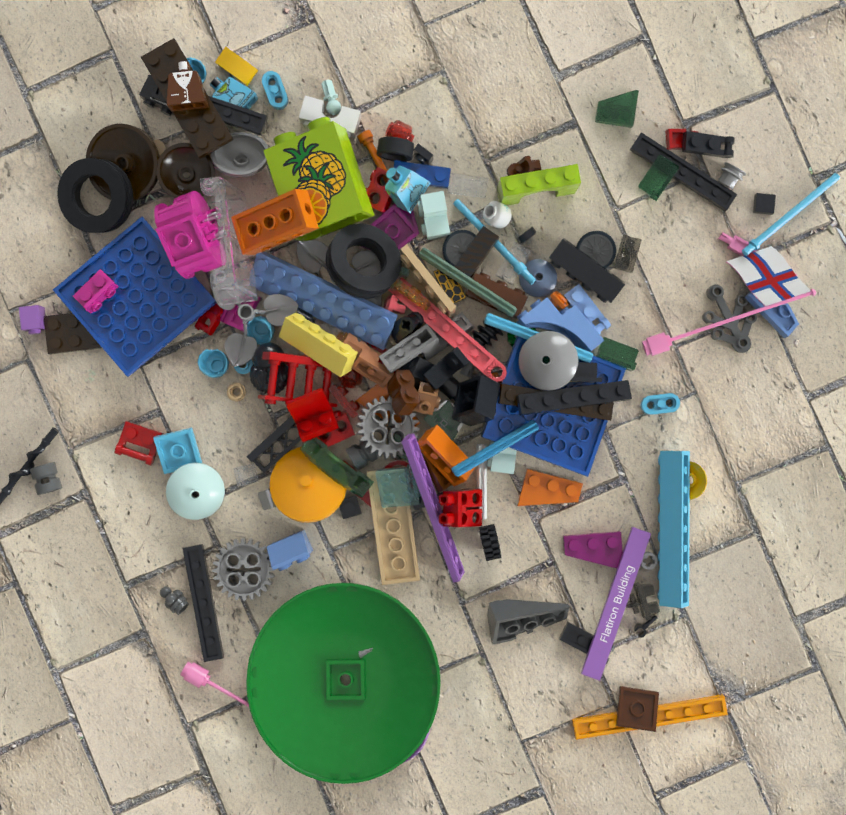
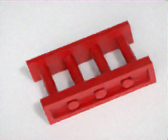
[258,352,337,407]

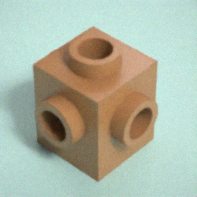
[414,382,441,415]

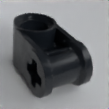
[391,312,424,344]

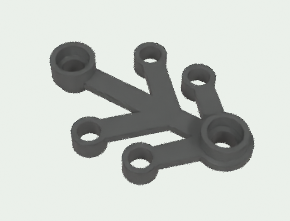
[702,284,757,353]

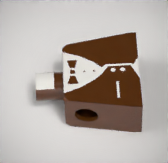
[167,61,209,112]

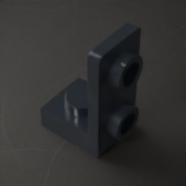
[423,347,470,390]

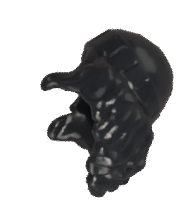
[249,342,289,394]

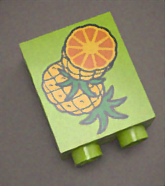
[263,117,375,242]

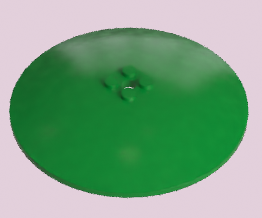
[246,583,441,784]

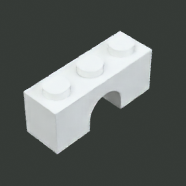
[299,96,362,139]

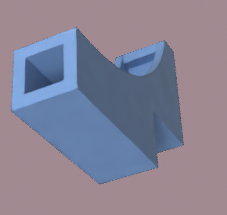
[516,297,604,352]

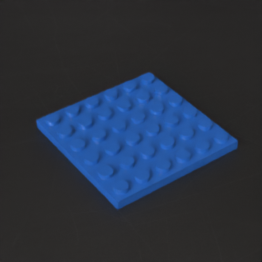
[53,216,217,377]
[481,336,626,477]

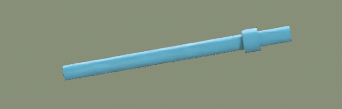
[453,199,536,285]

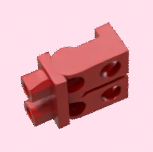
[439,488,482,527]

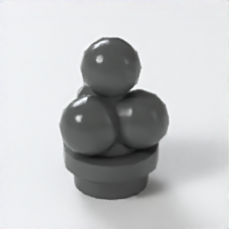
[160,586,189,615]

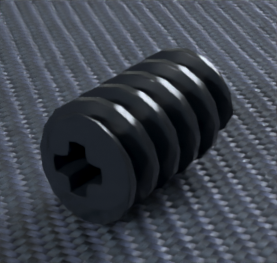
[472,321,504,350]

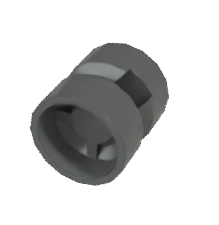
[346,441,382,471]
[30,462,62,495]

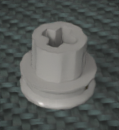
[718,162,746,189]

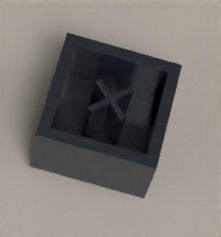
[452,375,500,427]

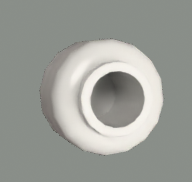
[483,201,512,229]

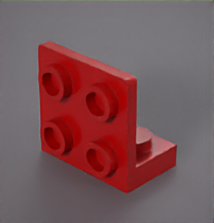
[285,388,339,442]

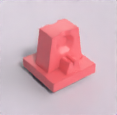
[383,295,406,314]

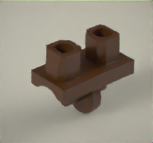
[507,156,541,176]

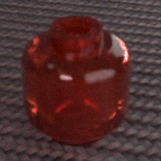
[385,120,414,142]
[338,369,364,388]

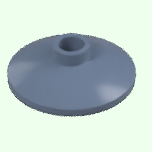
[519,259,557,297]

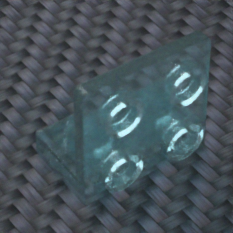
[376,464,422,508]

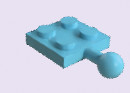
[153,427,202,493]

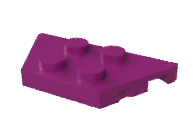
[361,204,419,251]

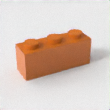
[418,425,475,487]

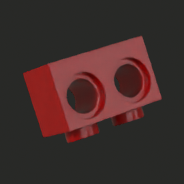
[366,167,392,213]
[314,410,355,450]

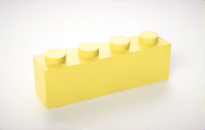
[279,313,358,377]

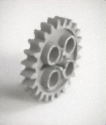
[356,396,420,459]
[212,538,275,601]

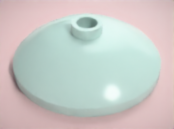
[166,463,225,520]

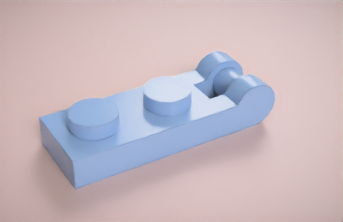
[563,284,611,334]

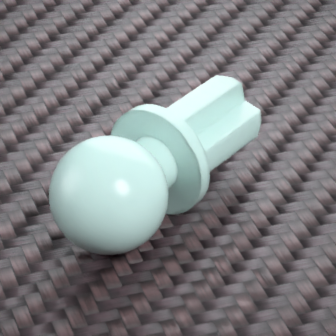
[321,80,341,115]

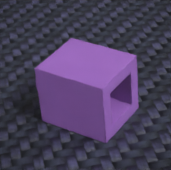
[19,305,46,335]

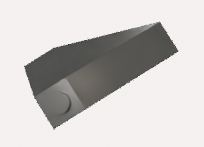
[487,599,570,645]

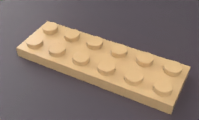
[367,466,420,585]

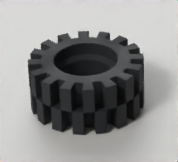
[479,524,502,561]

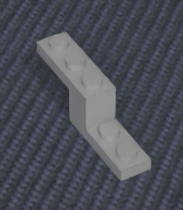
[379,312,474,374]

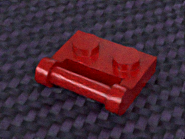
[114,421,164,466]

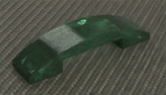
[300,437,374,498]

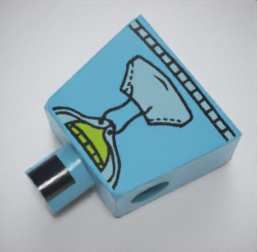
[210,77,258,109]
[385,166,430,213]

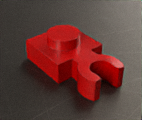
[665,129,699,150]

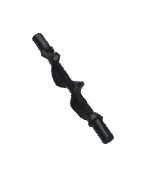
[0,427,59,505]

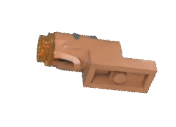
[336,331,394,388]

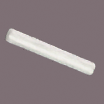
[476,444,487,520]

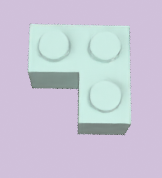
[417,191,450,240]

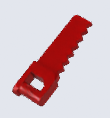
[194,277,230,336]

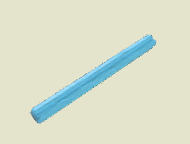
[484,313,593,363]

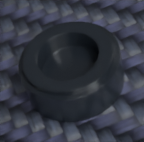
[518,226,536,244]

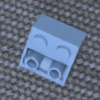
[267,530,313,571]

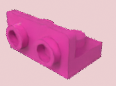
[73,269,119,313]

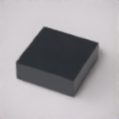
[753,193,776,215]

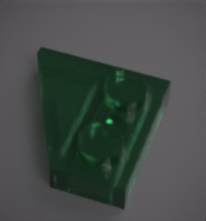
[595,90,639,128]

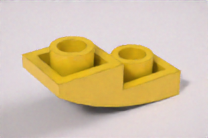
[215,46,258,86]

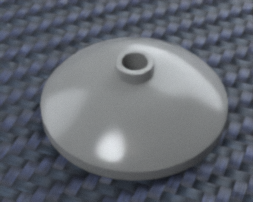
[211,132,268,178]
[519,331,578,390]

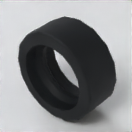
[377,137,414,162]

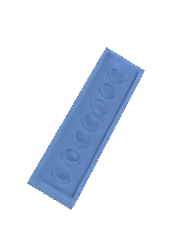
[248,251,398,350]

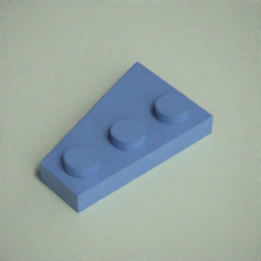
[745,292,799,338]

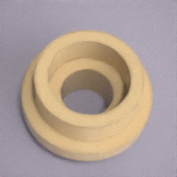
[227,382,246,402]

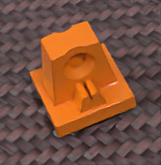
[550,291,569,311]

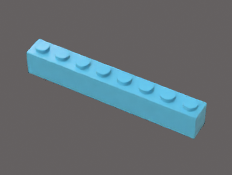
[657,451,690,608]

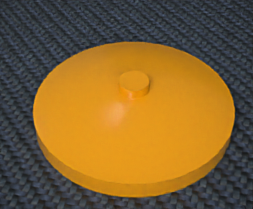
[270,446,347,523]

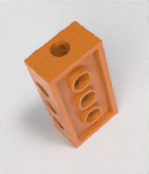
[231,189,319,255]

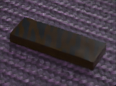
[455,226,500,278]

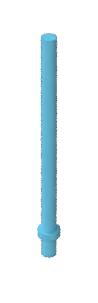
[742,173,840,256]

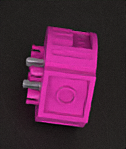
[154,191,229,279]

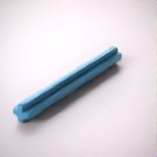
[452,420,539,477]

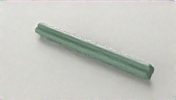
[419,248,517,317]

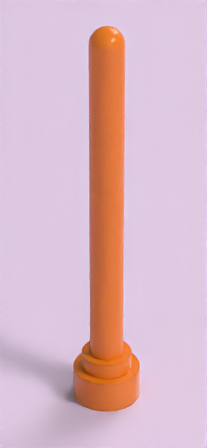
[357,130,388,184]

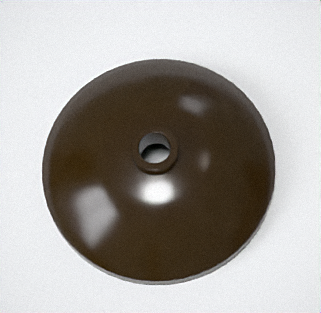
[156,143,215,198]

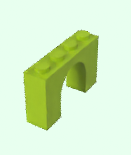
[497,164,581,206]

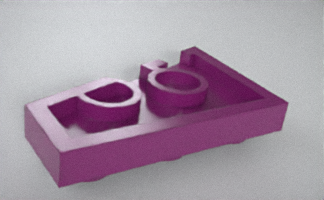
[563,531,623,568]

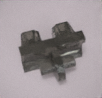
[613,234,642,273]
[626,582,660,620]

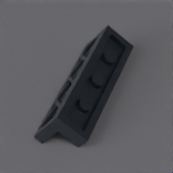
[246,416,301,473]

